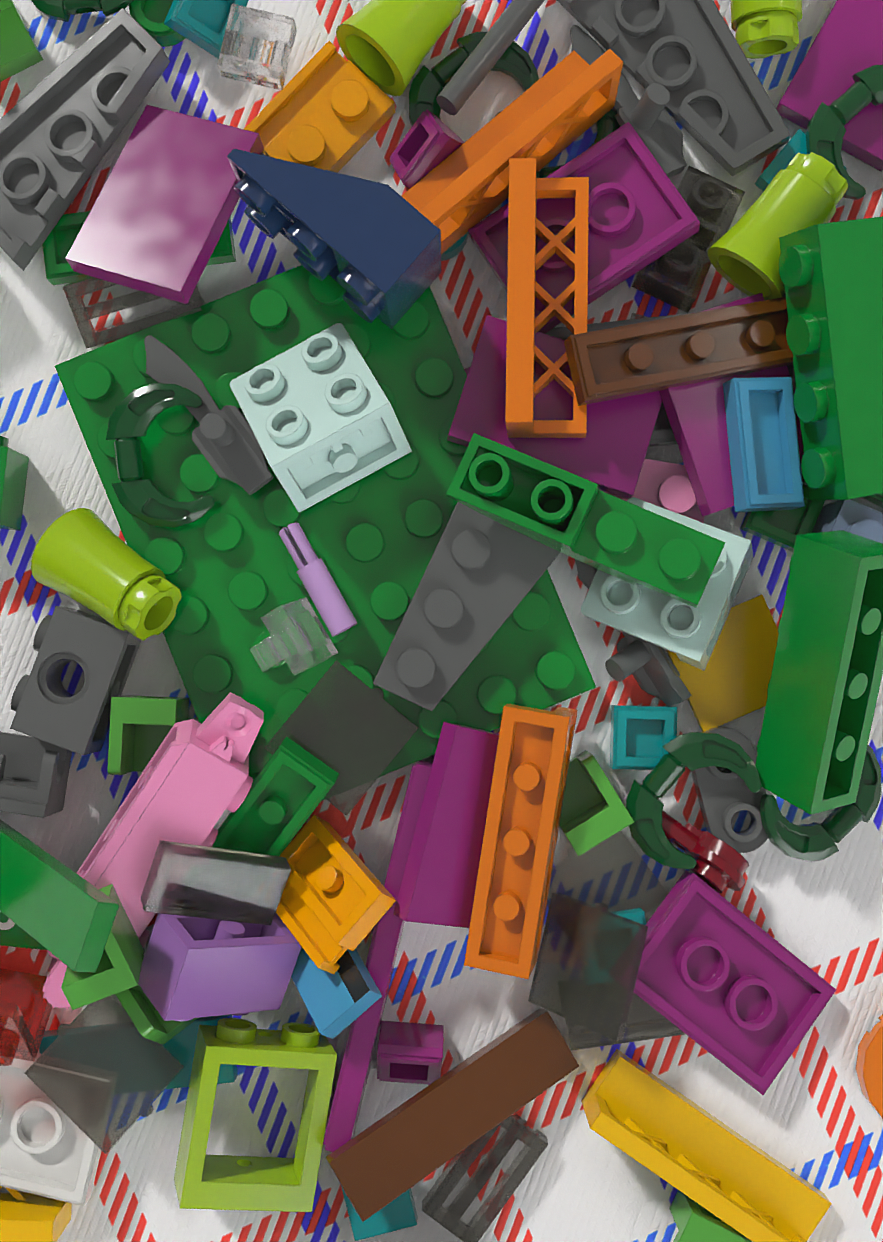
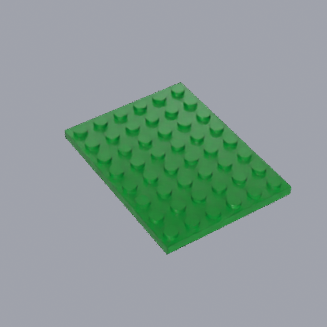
[55,265,596,801]

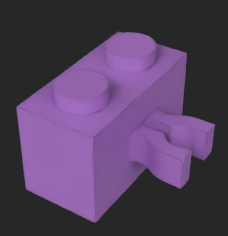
[138,906,302,1022]

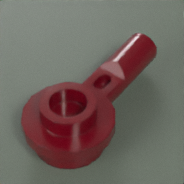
[662,810,749,893]

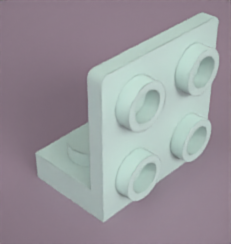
[230,323,412,512]
[581,497,753,671]

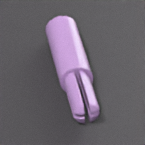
[279,523,357,637]

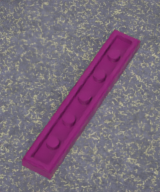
[323,760,433,1152]

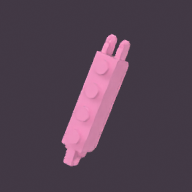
[42,693,264,1010]

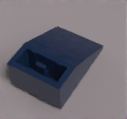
[227,149,441,329]

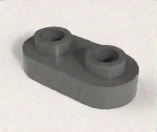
[690,726,768,853]

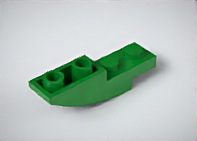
[446,433,726,608]

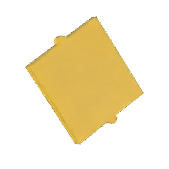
[665,594,779,732]

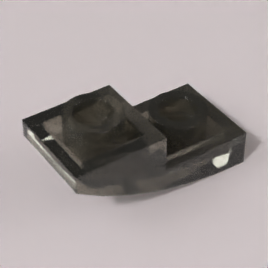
[631,166,745,313]

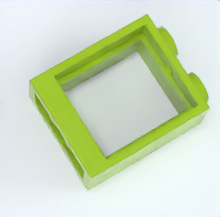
[174,1018,337,1212]

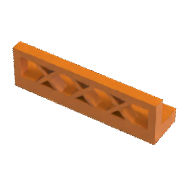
[402,49,624,254]
[505,158,589,438]
[464,704,578,979]

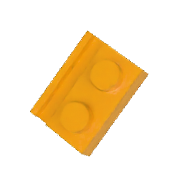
[244,41,395,173]
[256,815,396,974]

